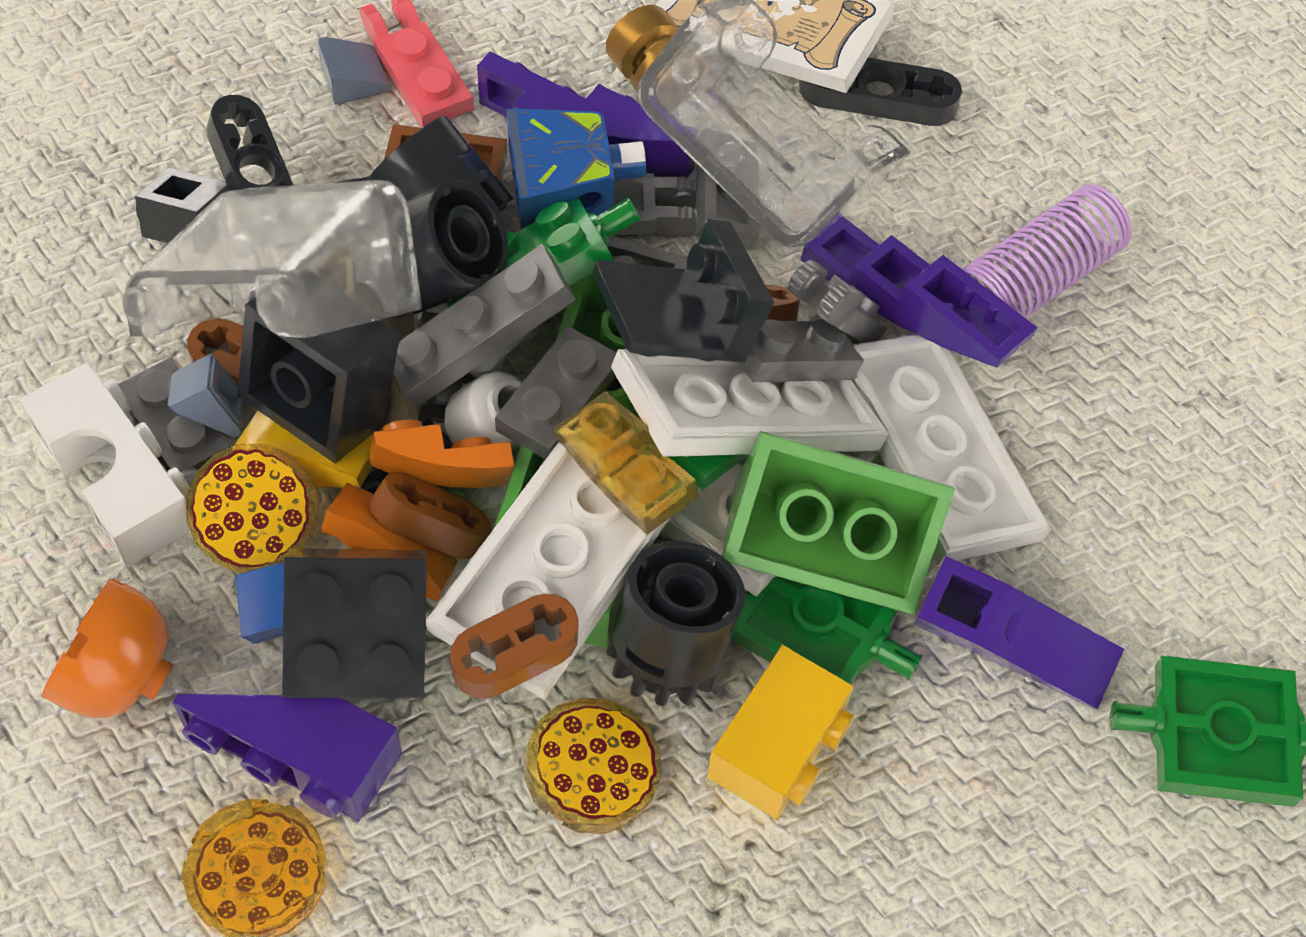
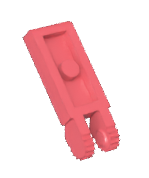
[359,0,474,128]

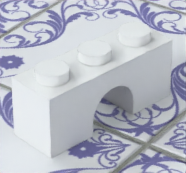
[19,362,194,569]

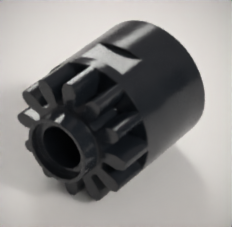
[367,116,514,226]
[353,180,509,316]
[606,541,745,706]

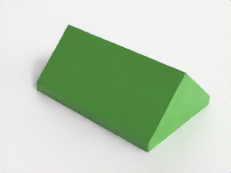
[722,431,955,615]

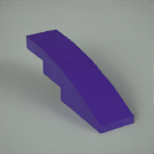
[800,216,1038,368]

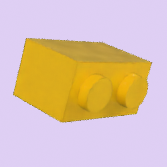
[707,645,855,820]

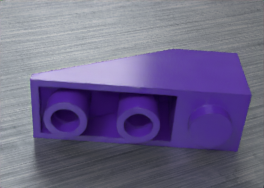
[913,556,1124,710]
[172,694,402,822]

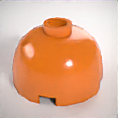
[41,578,174,718]

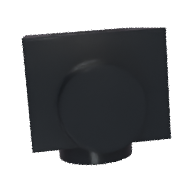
[135,167,237,263]

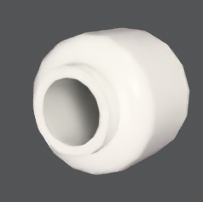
[445,371,523,453]

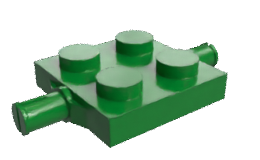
[446,197,641,308]
[732,576,923,685]
[1110,655,1306,807]

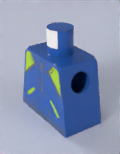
[507,108,646,230]

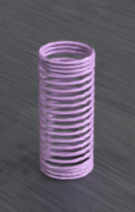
[962,184,1132,318]

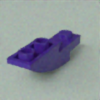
[477,51,698,177]

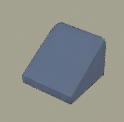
[316,37,389,105]
[167,354,246,438]

